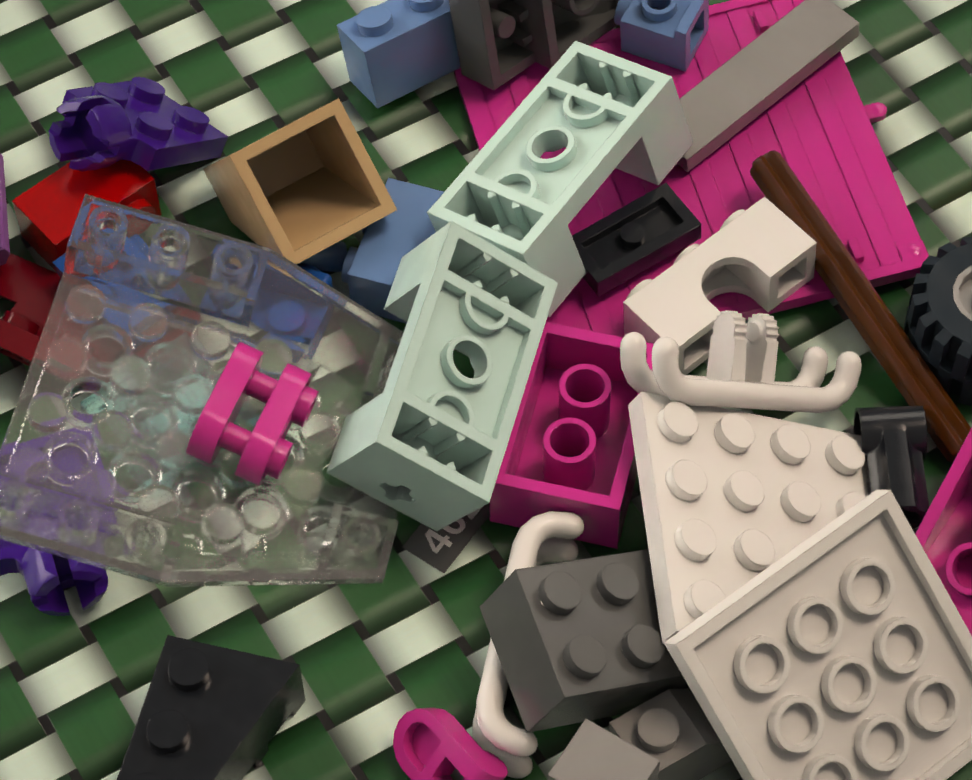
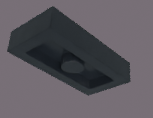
[572,183,701,297]

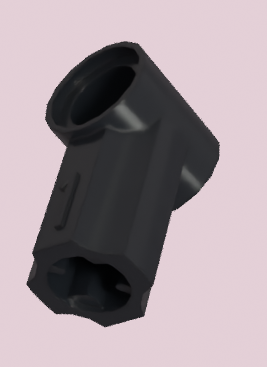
[854,406,929,529]

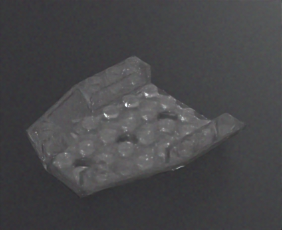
[0,194,404,587]

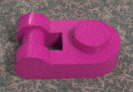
[393,708,508,780]

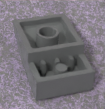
[449,0,619,90]

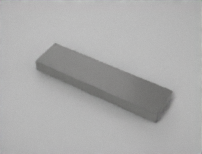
[677,0,859,172]

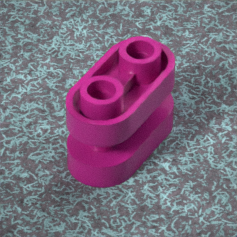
[186,342,319,486]

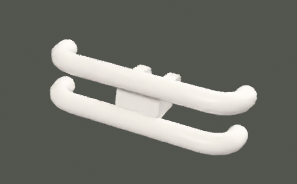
[620,310,862,413]
[472,511,584,779]

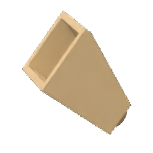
[203,98,397,269]

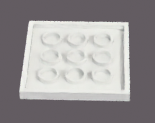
[628,391,868,644]
[664,489,972,780]

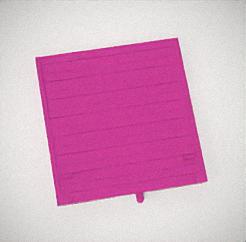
[454,0,929,337]

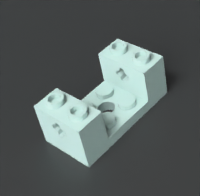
[427,41,694,317]
[326,221,558,531]

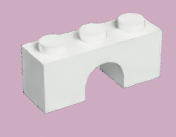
[623,196,817,375]

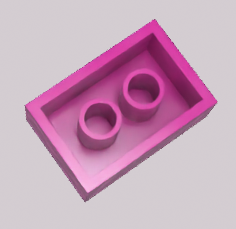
[489,322,654,549]

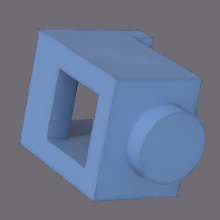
[614,0,709,72]

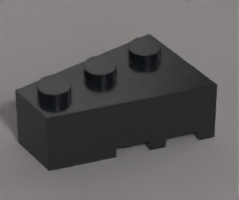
[117,635,306,780]

